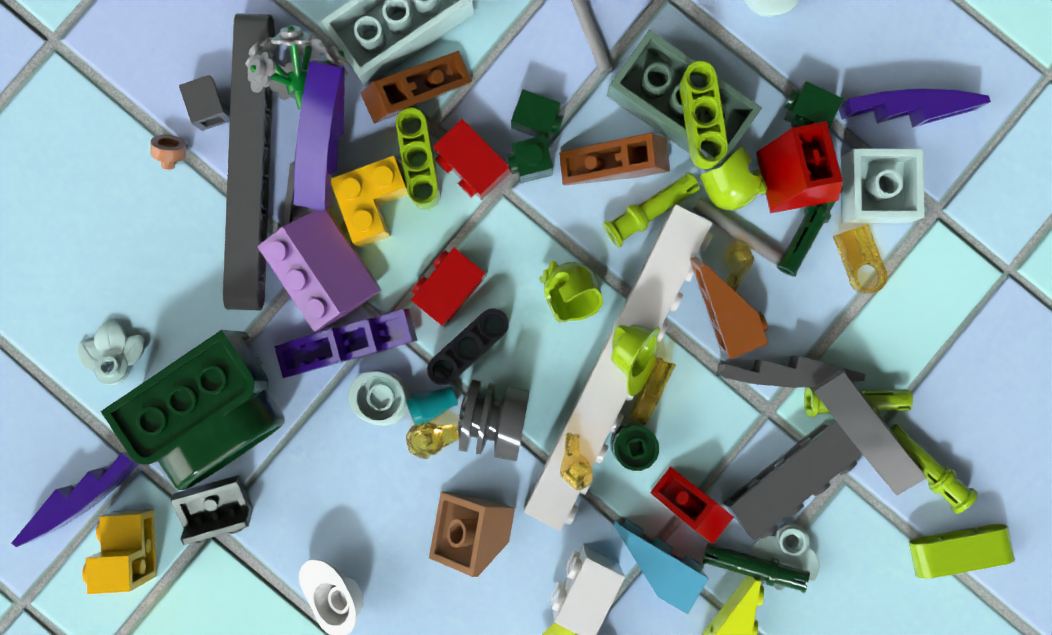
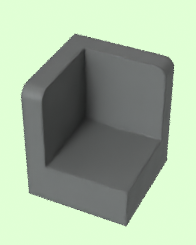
[179,75,230,131]

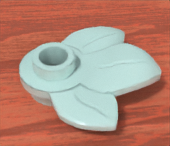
[78,319,145,385]
[750,523,820,591]

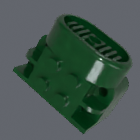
[100,330,285,490]

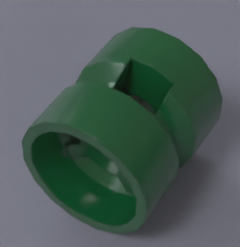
[610,423,659,471]

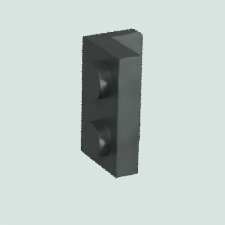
[171,475,253,545]

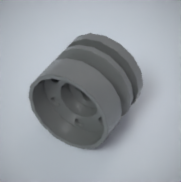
[457,380,530,461]

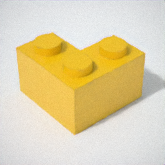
[331,156,408,248]
[82,509,157,594]

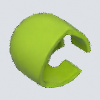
[700,146,767,210]
[539,261,603,323]

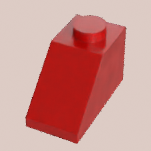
[650,466,734,544]

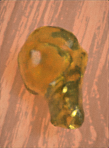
[724,240,754,292]
[406,422,459,459]
[560,432,593,490]

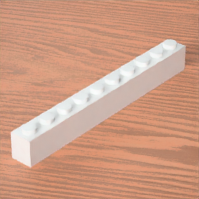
[524,205,713,531]

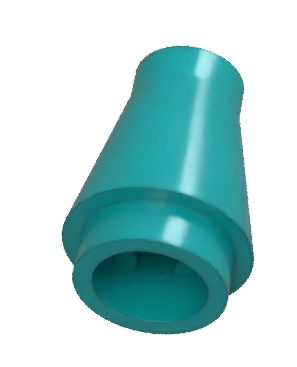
[406,386,458,425]

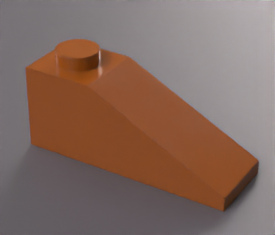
[360,50,472,124]
[559,132,670,186]
[690,256,768,359]

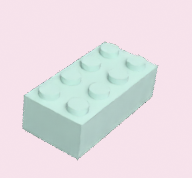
[320,0,474,88]

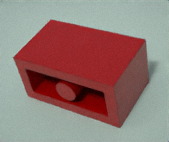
[433,119,510,200]
[411,247,487,327]

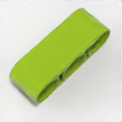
[679,61,728,169]
[396,108,441,210]
[909,524,1015,579]

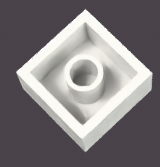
[550,545,625,635]

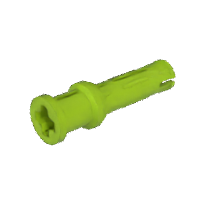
[602,172,700,248]
[804,387,913,417]
[890,424,978,514]

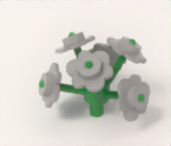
[245,26,348,110]

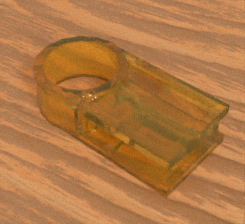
[833,224,888,294]
[629,357,676,426]

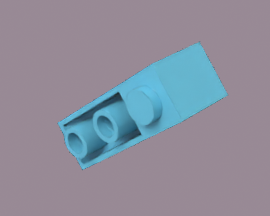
[613,520,709,614]

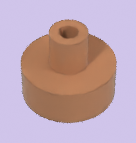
[150,135,186,170]

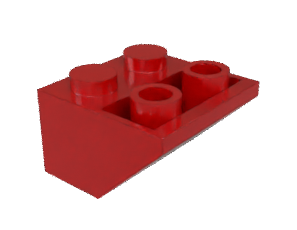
[756,121,843,214]

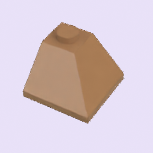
[429,492,515,577]

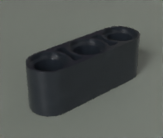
[427,308,509,385]

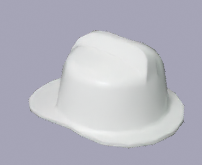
[299,559,364,635]

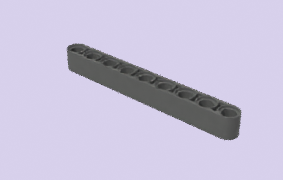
[223,13,275,311]

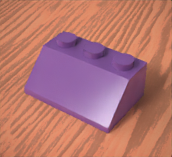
[257,209,382,332]

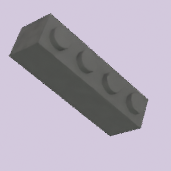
[723,419,863,540]

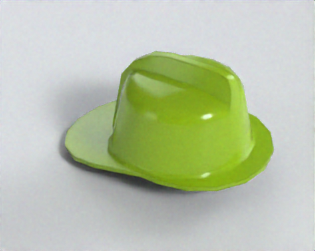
[611,325,660,396]

